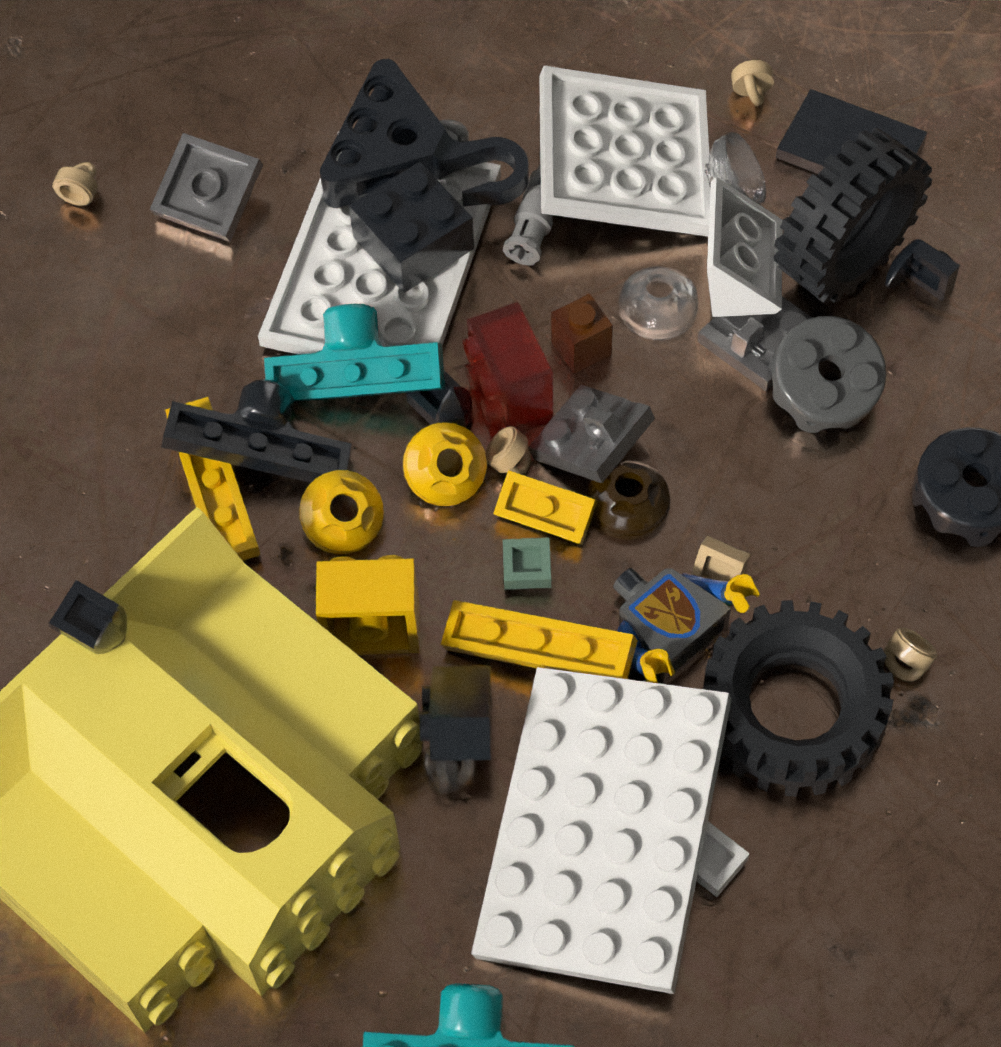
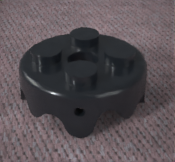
[912,427,1001,547]

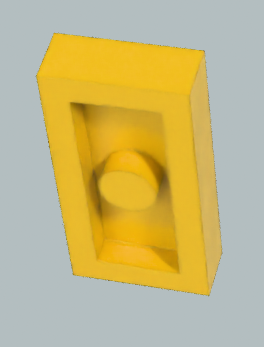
[493,470,597,545]

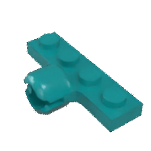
[264,304,445,402]
[363,983,574,1047]

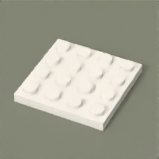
[539,66,711,236]

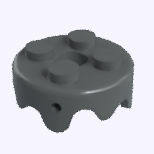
[768,316,887,433]

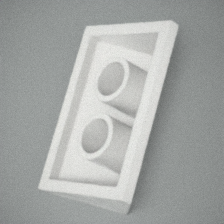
[707,176,783,317]

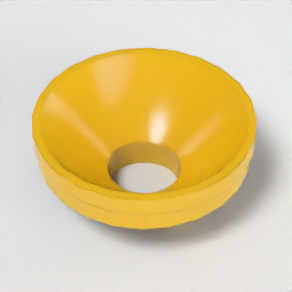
[403,422,487,506]
[299,470,384,555]

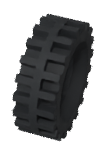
[773,128,933,303]
[703,600,894,797]

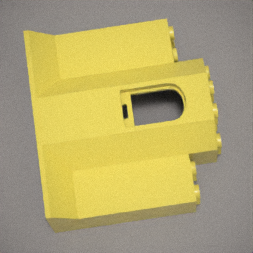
[0,507,423,1033]

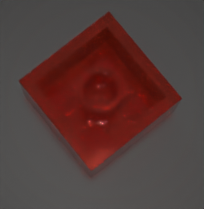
[463,302,554,433]

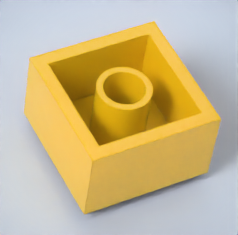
[316,555,420,655]

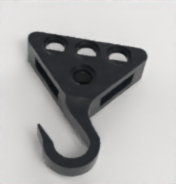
[320,59,529,208]

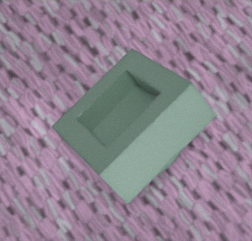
[503,537,552,590]

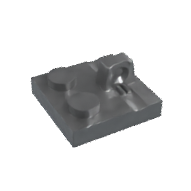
[150,133,263,242]
[698,296,812,391]
[528,385,655,483]

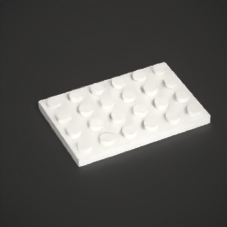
[258,131,501,355]
[471,667,731,994]

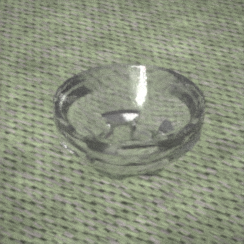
[705,132,766,205]
[618,266,699,340]

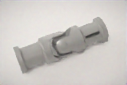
[503,151,553,265]

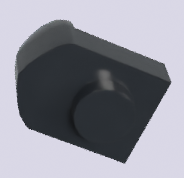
[885,239,960,302]
[406,371,473,428]
[49,580,127,654]

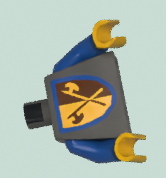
[613,568,760,684]

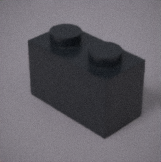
[420,666,492,761]

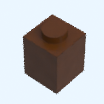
[551,293,613,374]

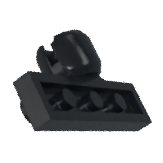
[161,379,352,483]

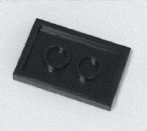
[776,89,928,174]

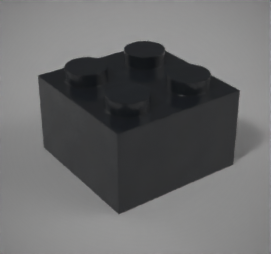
[349,162,474,293]

